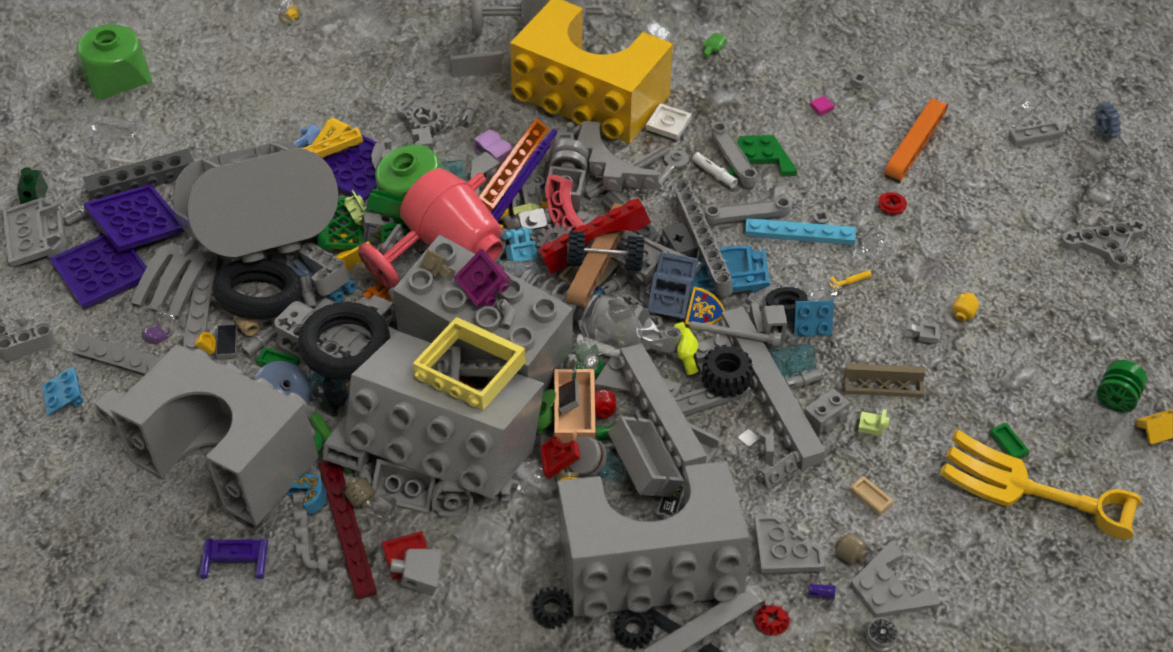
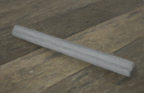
[584,144,670,199]

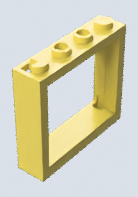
[413,317,526,411]

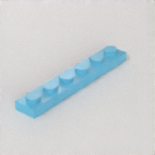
[745,218,856,245]

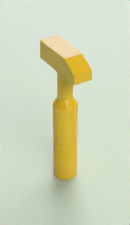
[830,270,872,295]

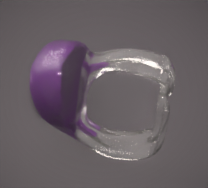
[142,305,177,344]

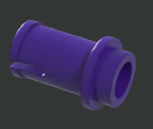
[809,583,836,600]

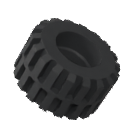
[701,345,753,398]

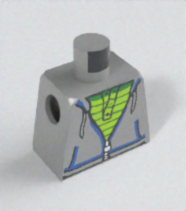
[362,209,395,246]

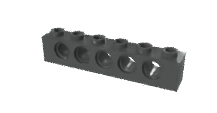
[83,148,194,201]

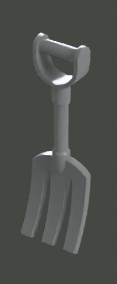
[131,237,208,318]

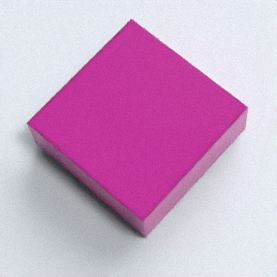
[810,96,834,116]

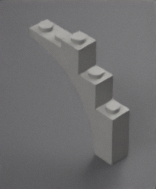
[577,121,659,191]

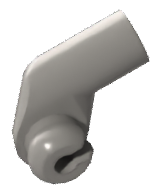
[497,299,516,329]

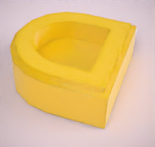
[195,332,216,355]

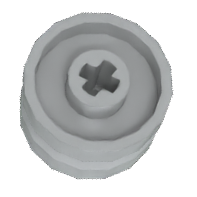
[548,139,589,175]

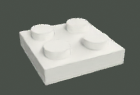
[646,103,692,140]

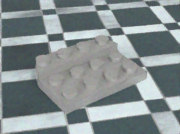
[3,198,66,267]

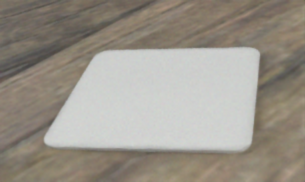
[738,429,759,446]

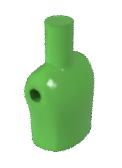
[702,33,727,58]

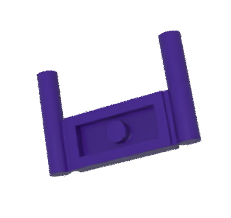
[199,538,268,579]

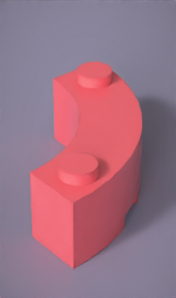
[546,174,588,246]

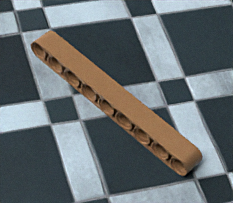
[566,203,625,308]

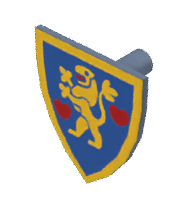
[684,286,725,325]

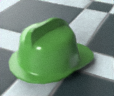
[536,389,556,434]

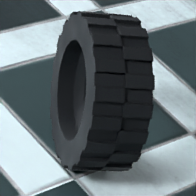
[766,287,808,322]

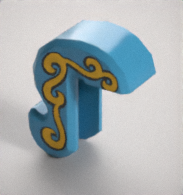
[286,474,327,514]

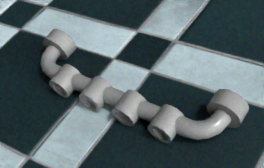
[293,470,329,573]

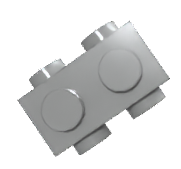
[804,389,850,435]

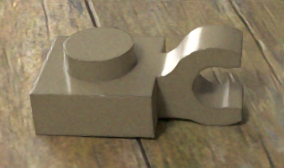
[419,249,456,279]

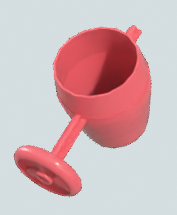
[358,168,503,289]

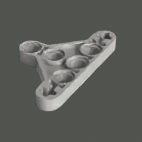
[1061,220,1146,270]

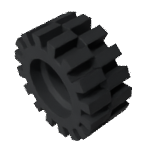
[533,586,572,629]
[614,609,654,650]

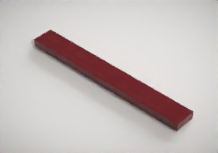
[318,460,377,600]

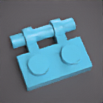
[502,227,539,264]

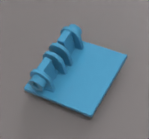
[793,300,834,337]
[42,366,83,416]

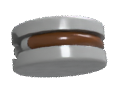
[569,436,607,476]

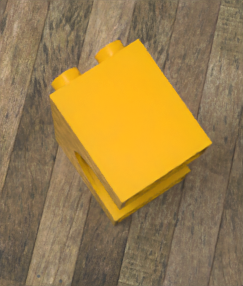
[510,0,673,144]

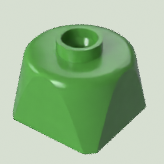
[77,24,152,99]
[375,145,445,222]

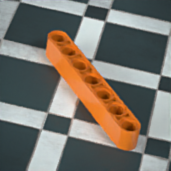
[884,98,948,181]

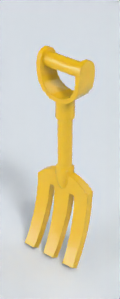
[940,429,1142,540]

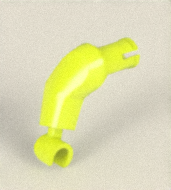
[674,322,699,375]

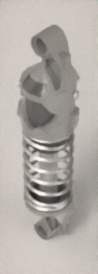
[516,269,681,353]

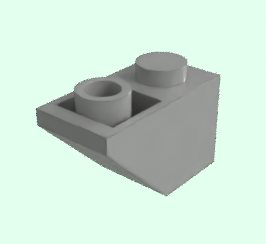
[470,152,500,188]

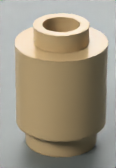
[234,316,260,336]

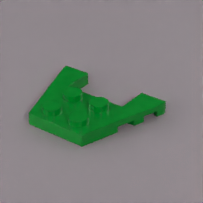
[728,135,797,178]

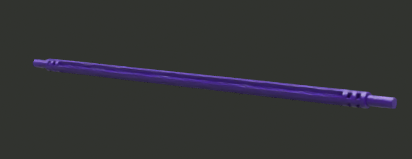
[491,129,557,222]

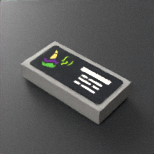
[656,485,684,519]

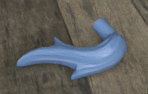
[292,124,320,149]

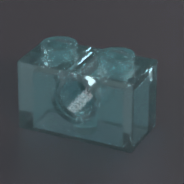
[770,343,817,376]

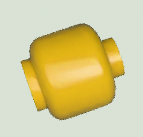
[951,292,980,321]

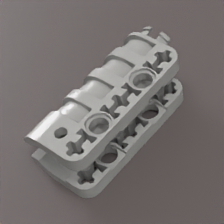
[274,301,372,386]

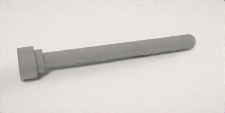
[689,321,782,348]

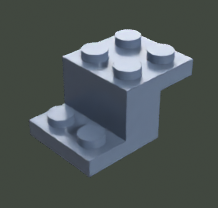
[648,252,698,319]

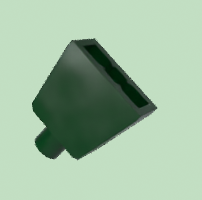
[17,167,48,204]

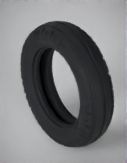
[213,258,302,320]
[298,302,391,380]

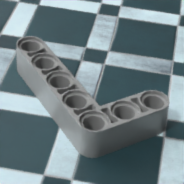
[0,308,55,361]

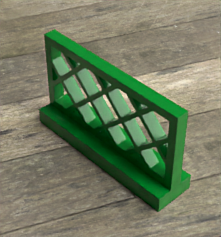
[317,198,363,250]

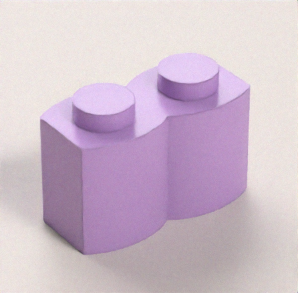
[473,129,512,164]

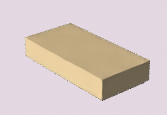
[849,476,894,516]

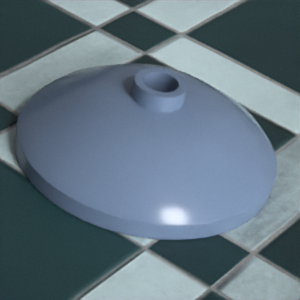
[254,361,312,405]

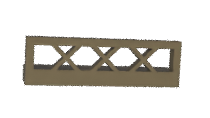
[844,363,925,398]

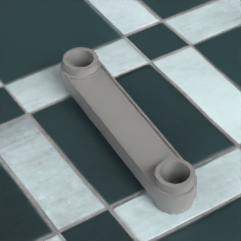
[711,122,757,188]
[704,197,791,226]

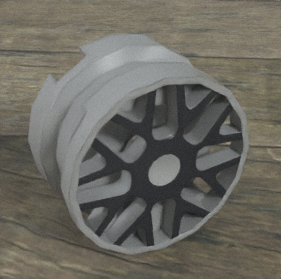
[866,618,899,652]

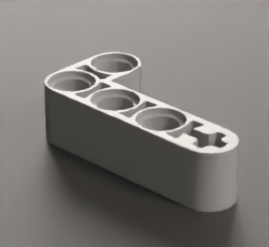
[299,243,350,296]

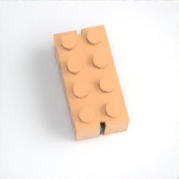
[555,369,595,443]

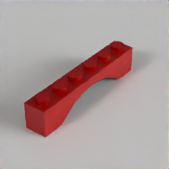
[538,198,651,274]

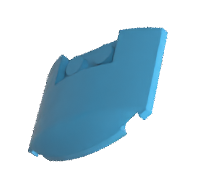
[694,246,770,295]

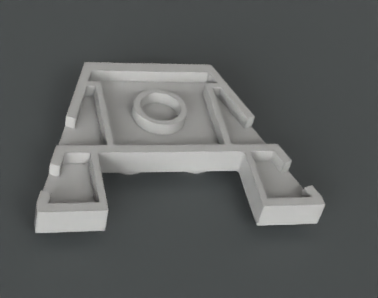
[851,540,941,618]

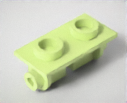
[344,190,367,225]

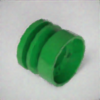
[1096,360,1148,413]

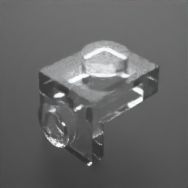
[641,21,669,40]

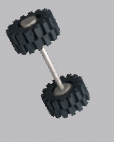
[567,231,644,271]

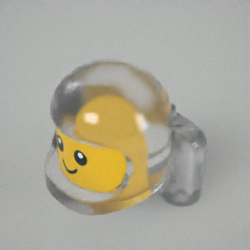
[278,0,303,27]

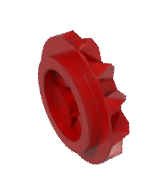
[878,192,907,216]
[755,603,790,635]

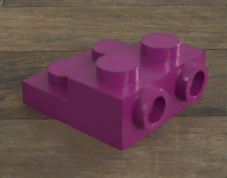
[454,249,512,307]

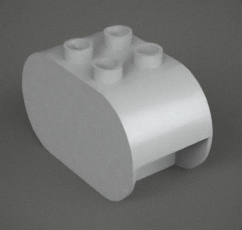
[173,141,338,262]

